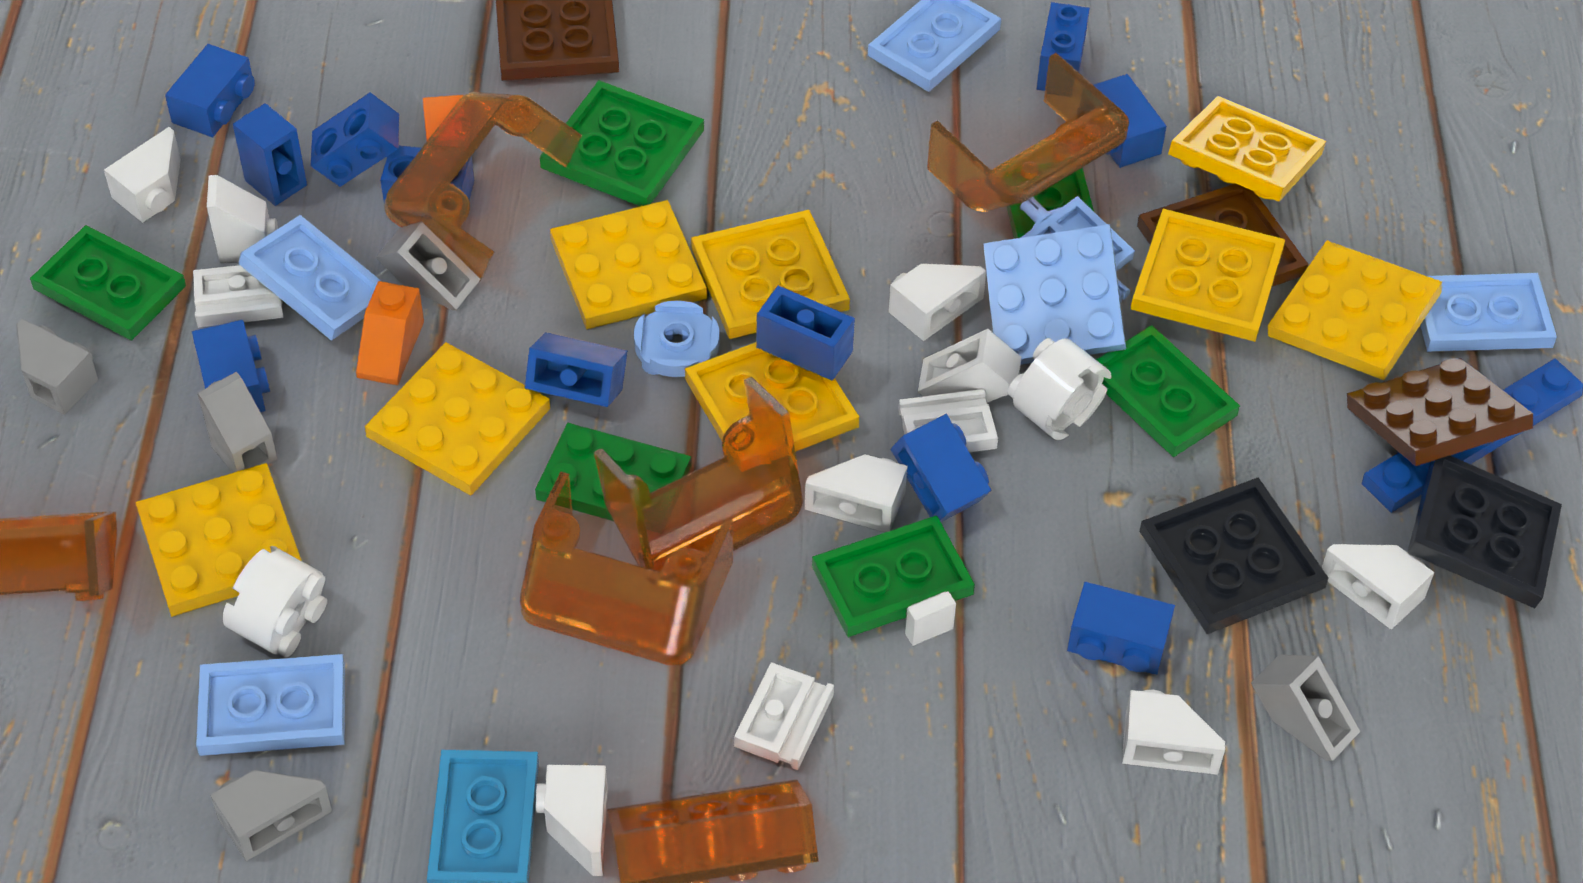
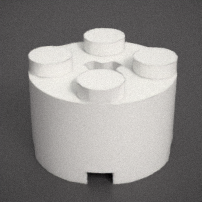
[1007,338,1111,440]
[223,546,327,658]

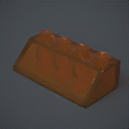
[607,779,819,883]

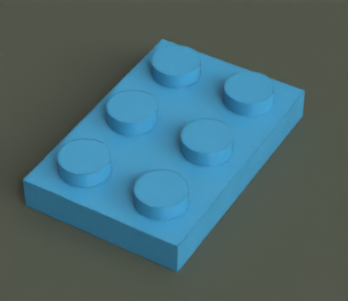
[427,750,539,883]

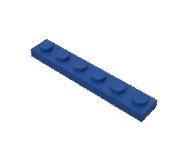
[1361,358,1583,513]

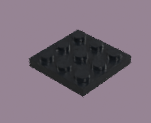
[1407,455,1562,609]
[1139,477,1329,634]

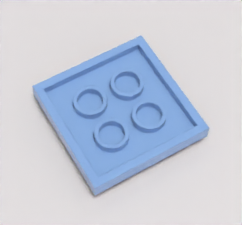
[983,224,1126,365]

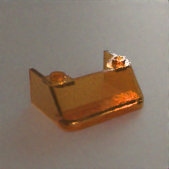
[927,53,1129,212]
[384,92,582,282]
[594,376,803,585]
[520,472,733,665]
[0,511,117,601]

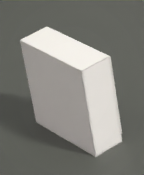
[905,591,956,646]

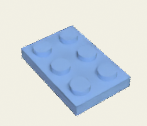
[868,0,1001,92]
[239,215,381,341]
[1420,273,1557,352]
[196,654,345,756]

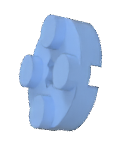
[634,301,720,377]

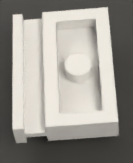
[193,265,284,328]
[898,389,998,452]
[734,662,834,770]

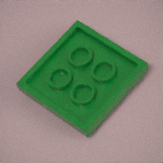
[540,80,704,206]

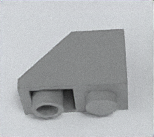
[16,319,98,415]
[198,372,277,473]

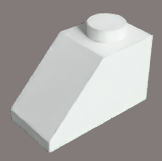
[104,127,181,223]
[207,175,278,263]
[889,264,986,341]
[918,329,1021,403]
[805,454,908,532]
[1322,544,1434,630]
[1122,690,1225,775]
[536,765,608,876]

